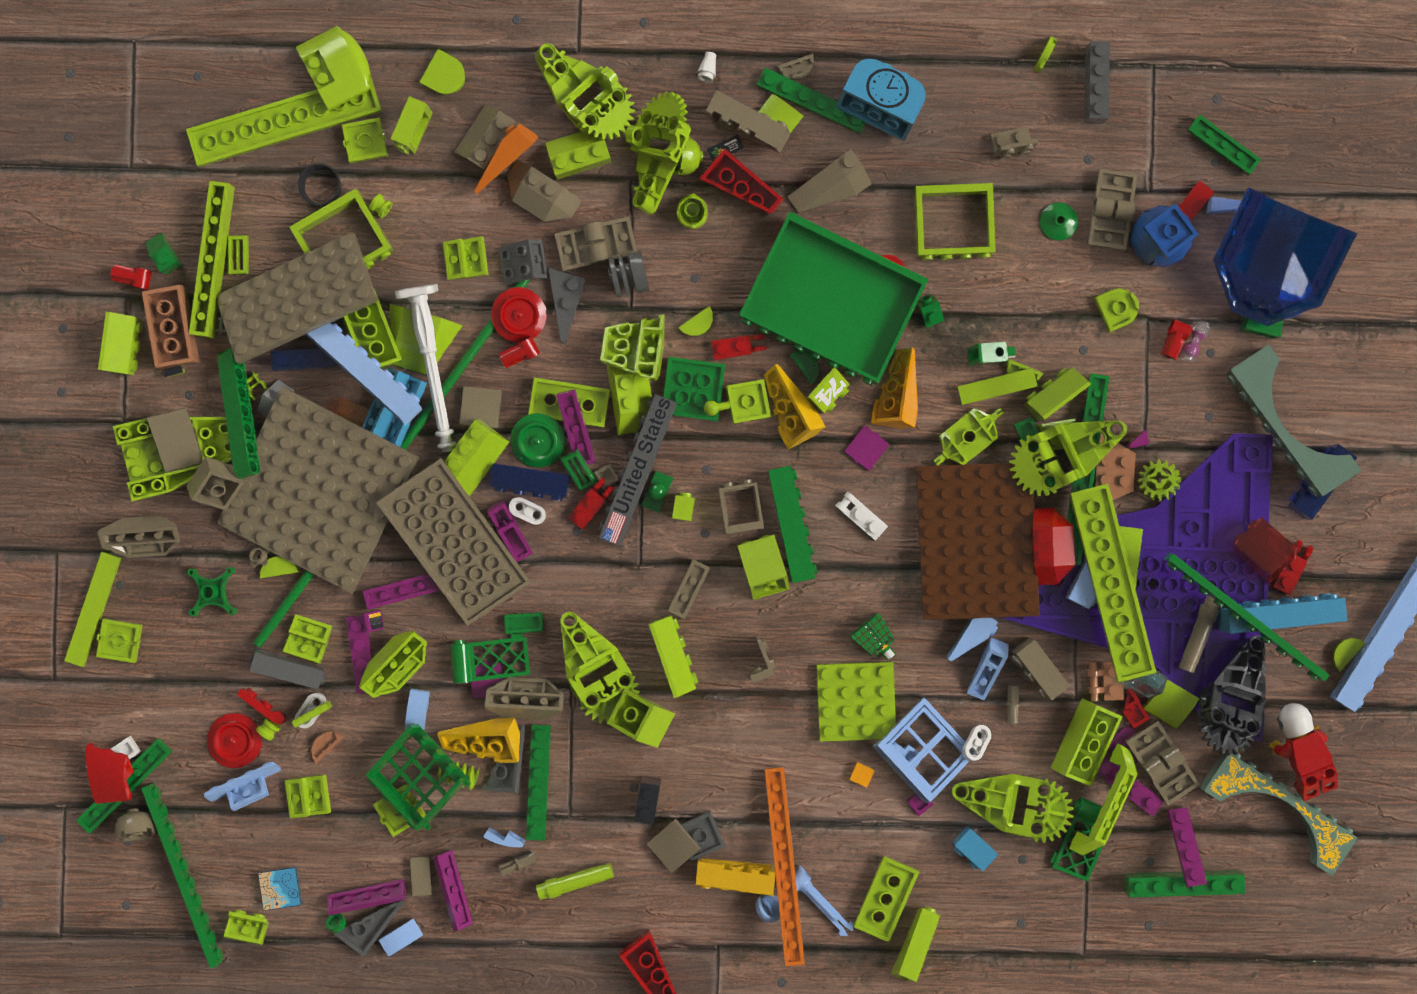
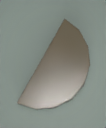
[777,54,814,80]

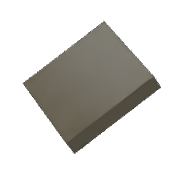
[459,386,502,428]
[647,819,700,873]

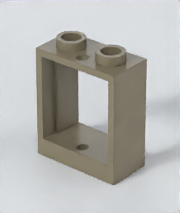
[719,479,764,534]

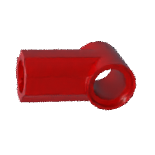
[110,264,152,290]
[1160,319,1192,360]
[499,335,540,369]

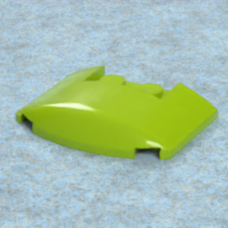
[296,26,371,111]

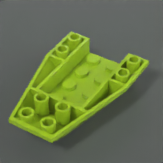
[113,417,232,502]

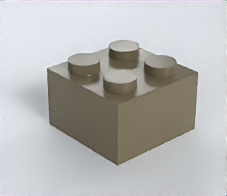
[187,457,245,510]

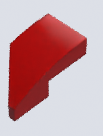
[1123,688,1150,729]

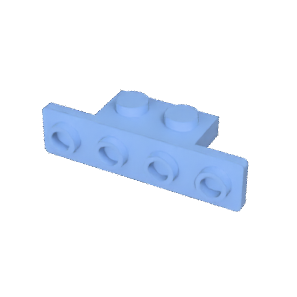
[203,762,281,811]

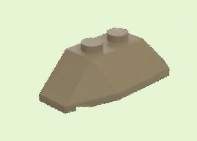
[507,160,582,222]
[97,515,180,558]
[485,677,564,720]

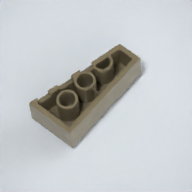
[706,90,790,154]

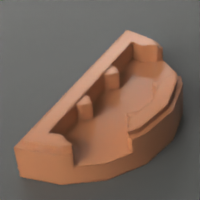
[311,731,345,764]

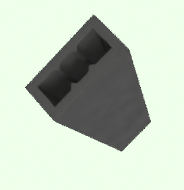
[249,647,326,689]

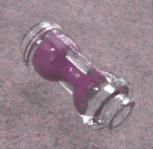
[1179,320,1212,364]

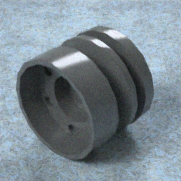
[608,251,649,298]

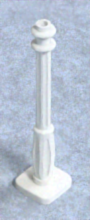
[395,284,456,452]

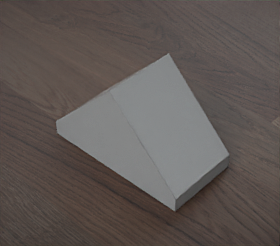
[257,380,295,418]

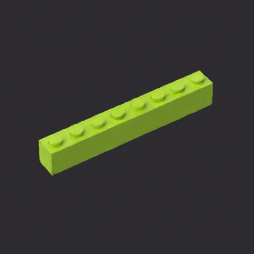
[189,181,235,339]

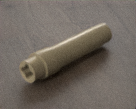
[1179,596,1220,673]

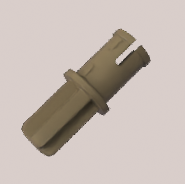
[1005,685,1021,724]
[498,851,537,876]

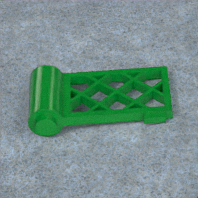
[450,633,530,684]
[1050,797,1117,882]

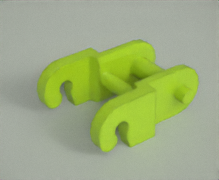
[247,372,269,401]

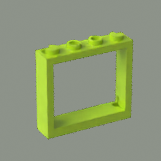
[914,183,996,261]
[289,188,394,270]

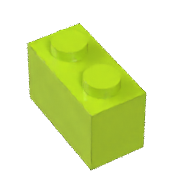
[672,492,695,521]

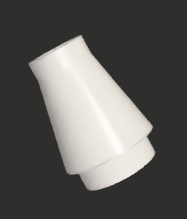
[697,52,717,82]

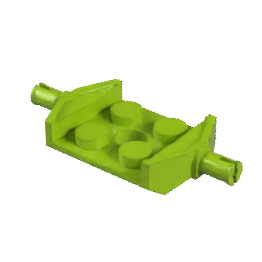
[932,408,1004,466]

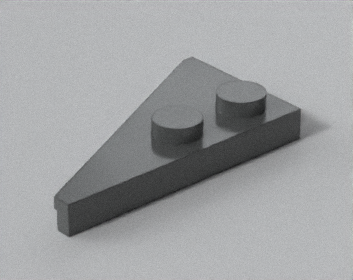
[549,268,585,344]
[482,725,525,793]
[334,900,405,957]

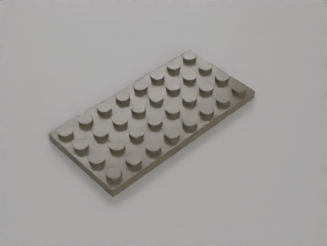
[216,232,378,364]
[376,457,531,626]

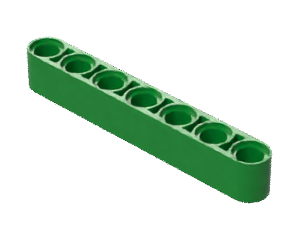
[217,348,260,479]

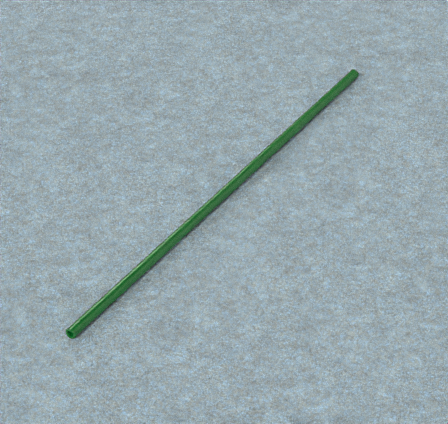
[253,279,531,648]

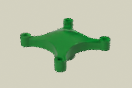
[187,567,237,617]

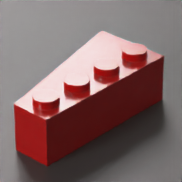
[619,929,676,994]

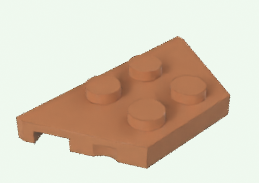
[1094,434,1136,500]

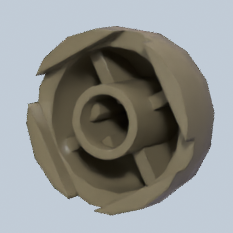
[114,809,155,842]

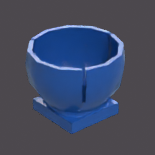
[1130,203,1199,267]

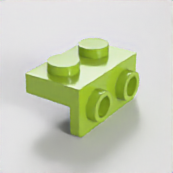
[223,910,269,946]

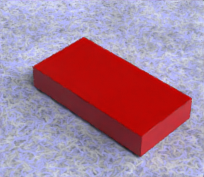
[1178,180,1214,221]

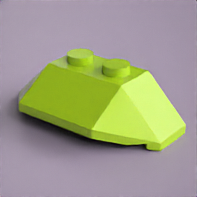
[607,365,652,435]
[359,630,427,698]

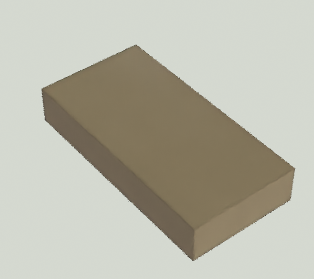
[410,855,433,896]

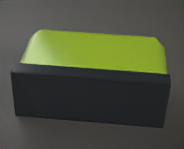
[163,366,185,377]

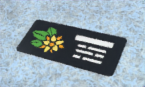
[707,135,744,161]

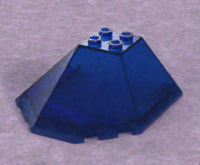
[1213,188,1358,326]

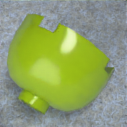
[673,137,703,175]

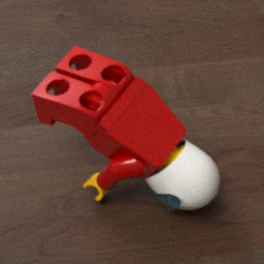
[1268,703,1338,802]

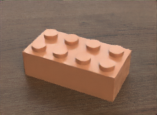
[142,285,200,370]

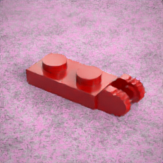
[711,334,767,361]
[568,478,615,530]
[1272,539,1314,595]
[237,687,287,725]

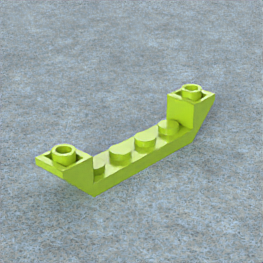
[1069,743,1137,855]

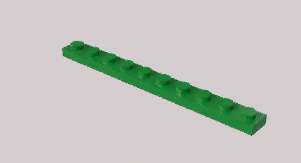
[1067,373,1110,565]
[1164,553,1330,681]
[141,783,223,969]

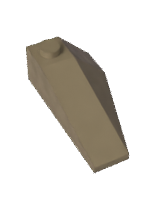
[787,149,872,213]

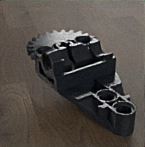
[1197,636,1266,756]

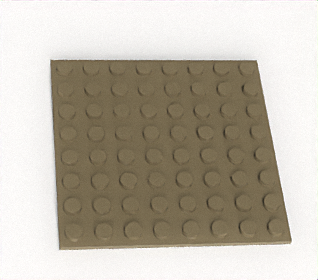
[217,386,419,594]

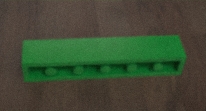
[768,466,818,583]
[1124,870,1245,898]

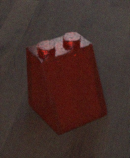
[1233,517,1297,585]

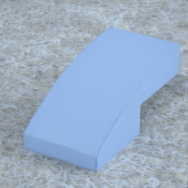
[405,688,430,730]
[483,827,526,847]
[378,918,423,957]

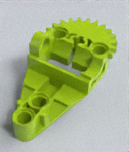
[535,43,635,140]
[625,91,691,215]
[1009,420,1128,496]
[561,612,640,725]
[952,774,1074,843]

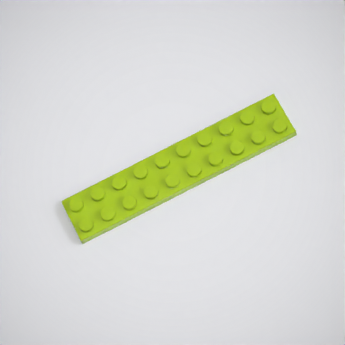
[186,76,382,167]
[1069,484,1157,682]

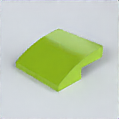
[758,94,803,133]
[443,236,489,280]
[283,614,332,664]
[1143,678,1199,728]
[285,774,331,818]

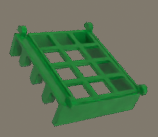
[366,724,471,831]

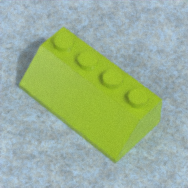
[341,288,402,370]
[444,419,510,497]
[649,615,699,698]
[1051,698,1123,786]

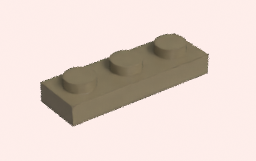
[668,559,710,619]

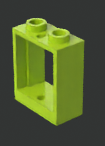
[391,96,433,155]

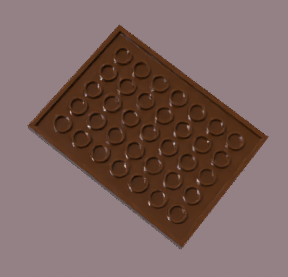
[916,463,1040,620]

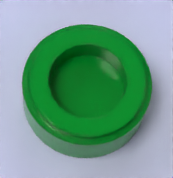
[326,913,346,933]

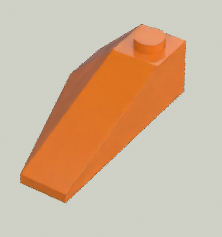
[474,123,539,194]

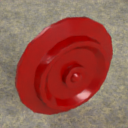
[491,287,547,343]
[207,713,262,768]

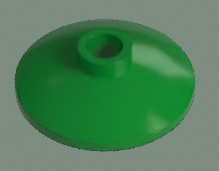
[1040,202,1078,241]

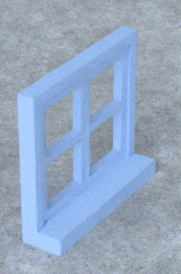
[872,698,973,803]

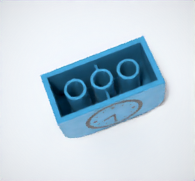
[836,59,926,141]

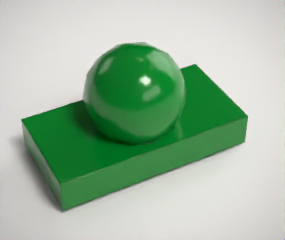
[641,471,674,513]

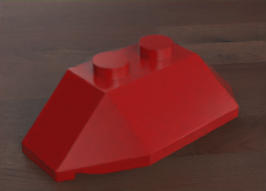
[1033,507,1076,585]

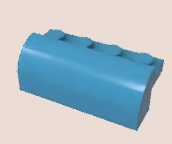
[362,367,427,447]

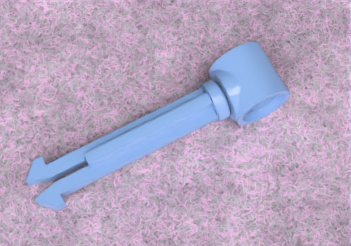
[795,864,853,936]

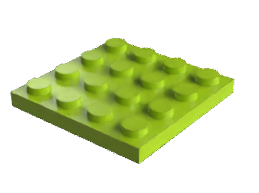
[816,661,896,742]

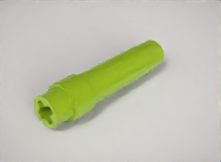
[536,863,614,900]

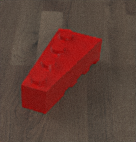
[700,148,784,215]

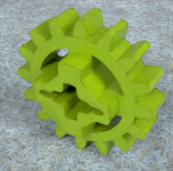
[1138,459,1181,502]

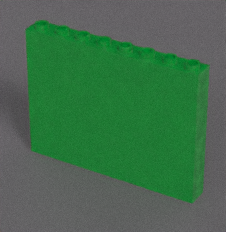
[738,212,929,386]

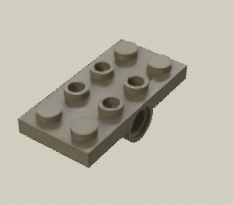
[1087,169,1138,251]
[555,216,637,272]
[1125,720,1200,806]

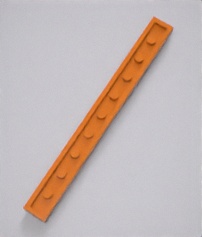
[765,767,805,966]

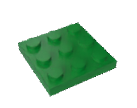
[663,357,726,422]

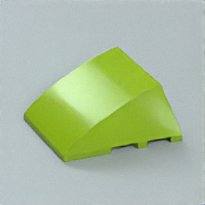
[389,304,463,375]
[600,314,665,381]

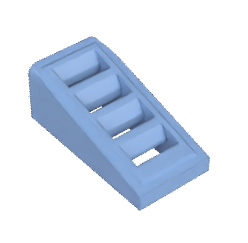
[1205,196,1251,215]

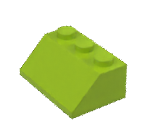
[546,131,612,180]
[98,312,143,376]
[1023,367,1091,422]

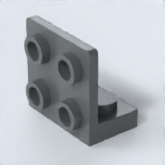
[498,239,548,285]

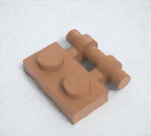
[1088,661,1124,701]

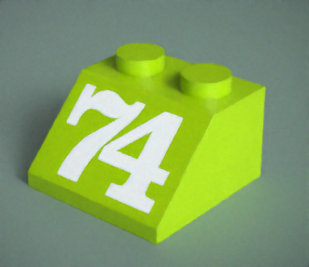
[807,368,850,414]

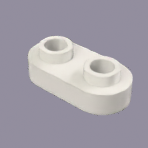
[509,497,546,525]
[295,692,326,728]
[962,725,991,761]

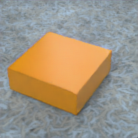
[849,762,875,788]

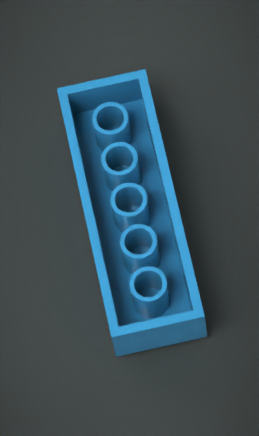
[1218,593,1348,634]

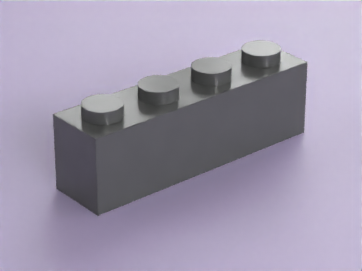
[1084,41,1110,124]

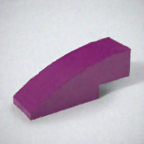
[487,499,533,562]

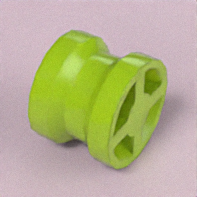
[369,194,393,218]
[256,717,281,741]

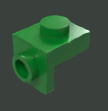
[916,295,944,328]

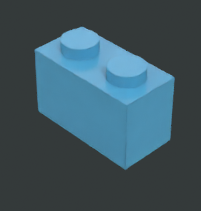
[952,825,998,871]

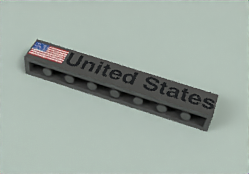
[598,394,678,546]

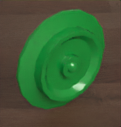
[510,413,566,468]

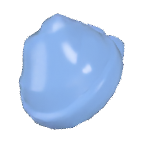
[755,894,780,923]

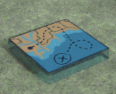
[258,866,303,911]

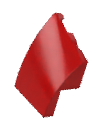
[86,743,134,804]

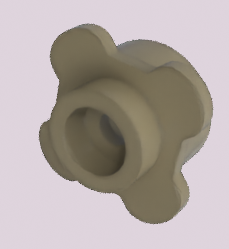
[249,548,269,567]

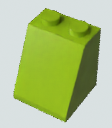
[738,535,790,600]
[607,689,675,748]

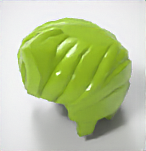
[677,193,708,229]

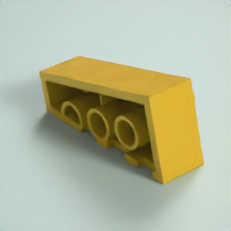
[696,858,776,896]

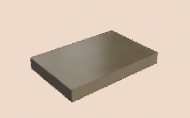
[147,407,203,473]

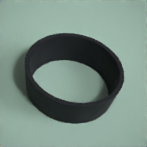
[298,163,341,206]

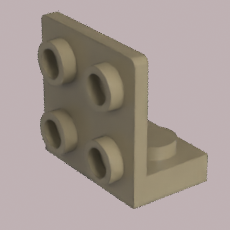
[990,126,1038,160]
[750,636,777,683]

